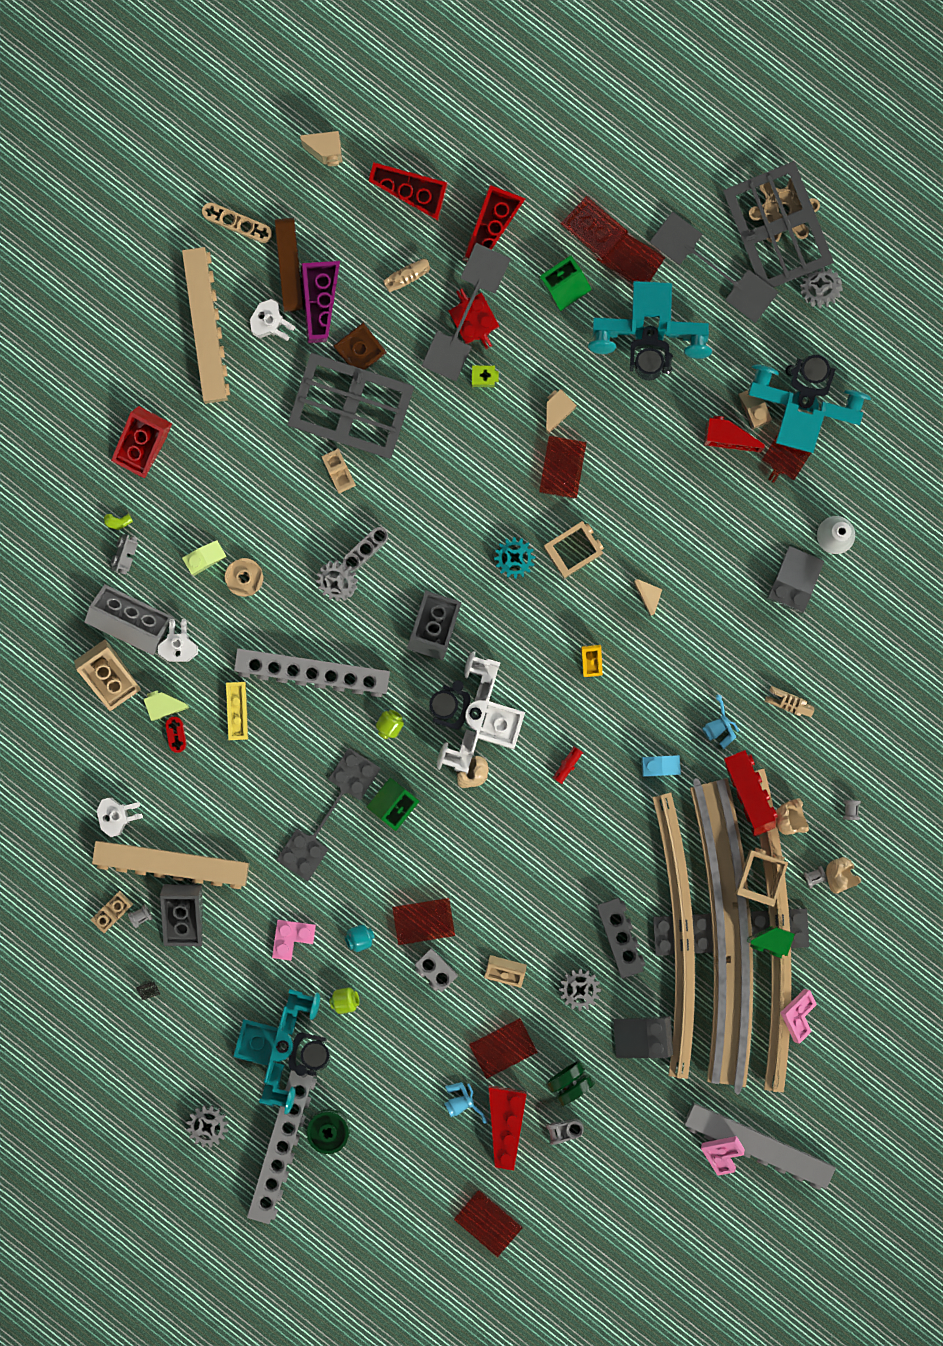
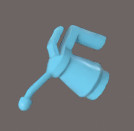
[702,695,739,750]
[444,1082,488,1124]

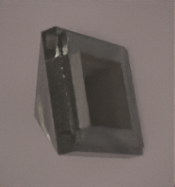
[136,981,160,1000]

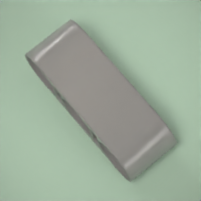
[343,527,389,572]

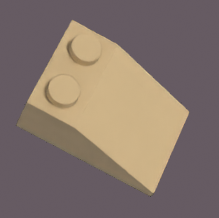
[74,639,141,711]

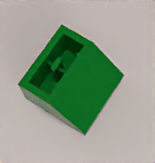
[539,255,592,312]
[367,777,420,831]
[747,926,795,958]

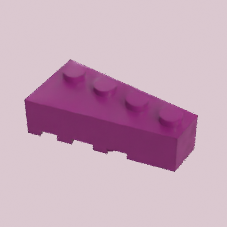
[301,261,340,343]

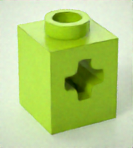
[472,365,499,387]

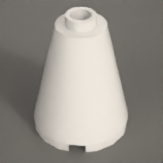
[817,516,855,554]

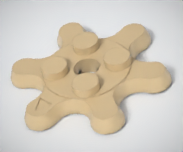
[749,178,820,243]

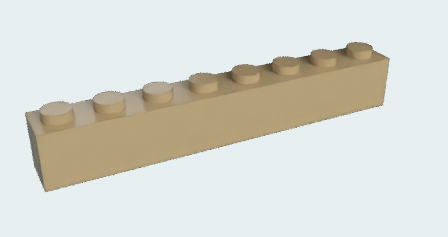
[182,247,230,404]
[92,841,249,889]

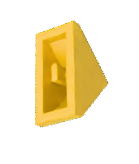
[581,645,603,677]

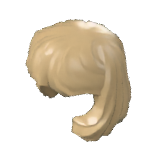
[456,756,489,788]
[775,798,809,835]
[826,857,861,894]

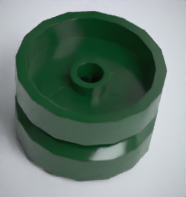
[545,1060,595,1107]
[307,1109,350,1154]

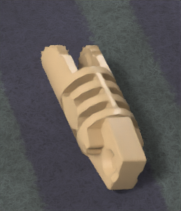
[383,259,430,292]
[764,686,814,717]

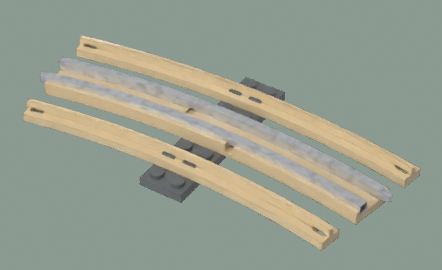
[652,769,809,1094]

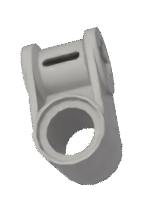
[546,1119,584,1145]

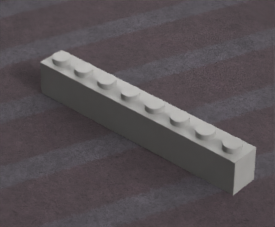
[684,1102,836,1190]

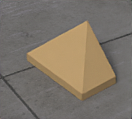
[634,579,662,616]

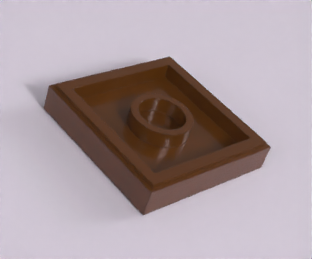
[334,322,387,370]

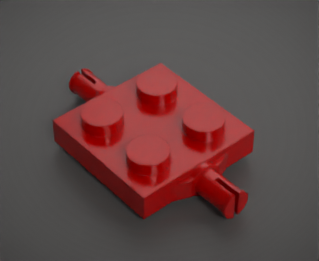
[448,288,500,349]

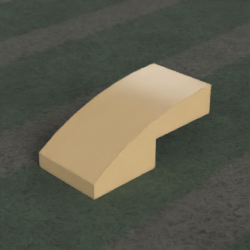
[321,448,356,494]

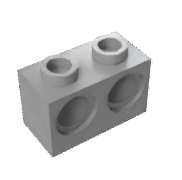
[415,948,458,992]

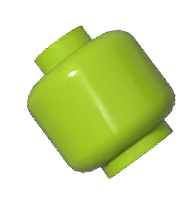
[376,710,404,739]
[329,987,359,1014]

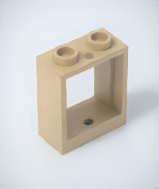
[543,521,604,579]
[735,848,788,907]

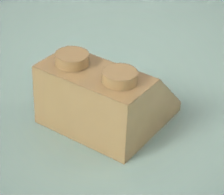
[300,131,343,166]

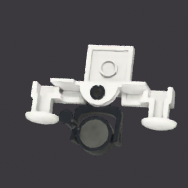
[429,651,525,774]

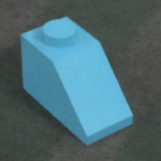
[641,755,681,777]

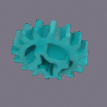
[494,537,536,579]

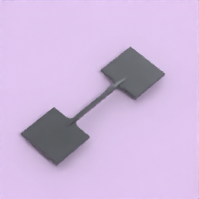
[650,211,779,323]
[421,243,511,381]
[276,748,381,881]

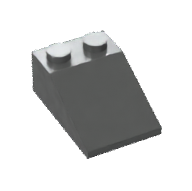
[766,546,824,614]
[407,590,462,660]
[160,884,203,946]
[613,1016,673,1058]

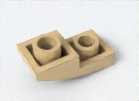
[91,891,133,933]

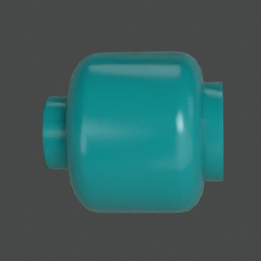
[344,924,375,952]

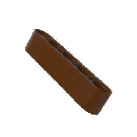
[275,218,304,312]

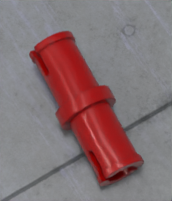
[552,746,584,784]

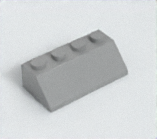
[84,584,173,656]

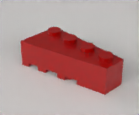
[368,162,448,221]
[462,185,526,262]
[724,750,778,837]
[489,1085,527,1171]

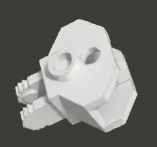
[250,299,296,341]
[158,619,198,662]
[97,798,143,837]

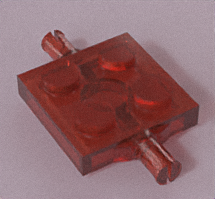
[761,434,811,483]

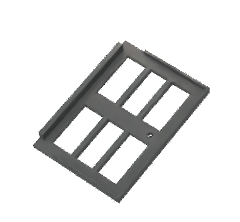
[723,161,834,288]
[287,353,415,459]

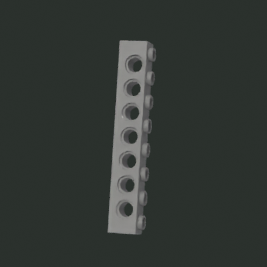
[234,648,390,697]
[247,1070,317,1224]

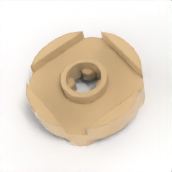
[225,558,264,597]

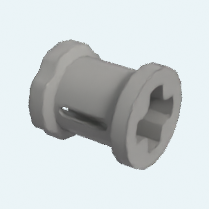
[843,800,861,820]
[803,866,828,889]
[128,904,153,928]

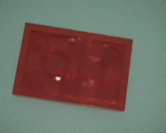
[560,196,628,261]
[596,228,665,283]
[539,436,587,499]
[392,898,455,945]
[469,1018,538,1079]
[454,1189,523,1257]

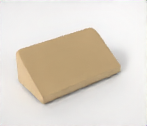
[484,955,527,988]

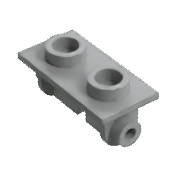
[110,534,138,575]

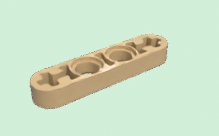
[202,203,272,243]

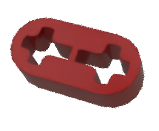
[166,717,187,753]

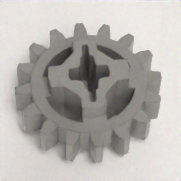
[800,267,843,308]
[316,560,358,601]
[559,968,601,1011]
[187,1105,229,1148]

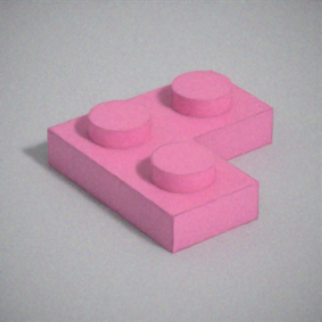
[272,920,316,961]
[780,989,817,1044]
[701,1136,745,1176]

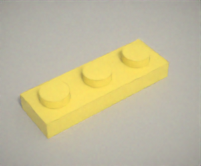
[226,682,248,740]

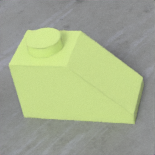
[182,540,227,576]
[144,690,189,721]

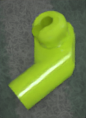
[104,514,133,530]

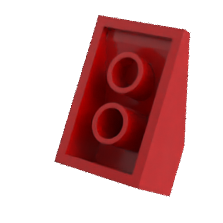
[111,406,172,478]
[704,416,765,453]

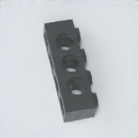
[596,897,646,979]

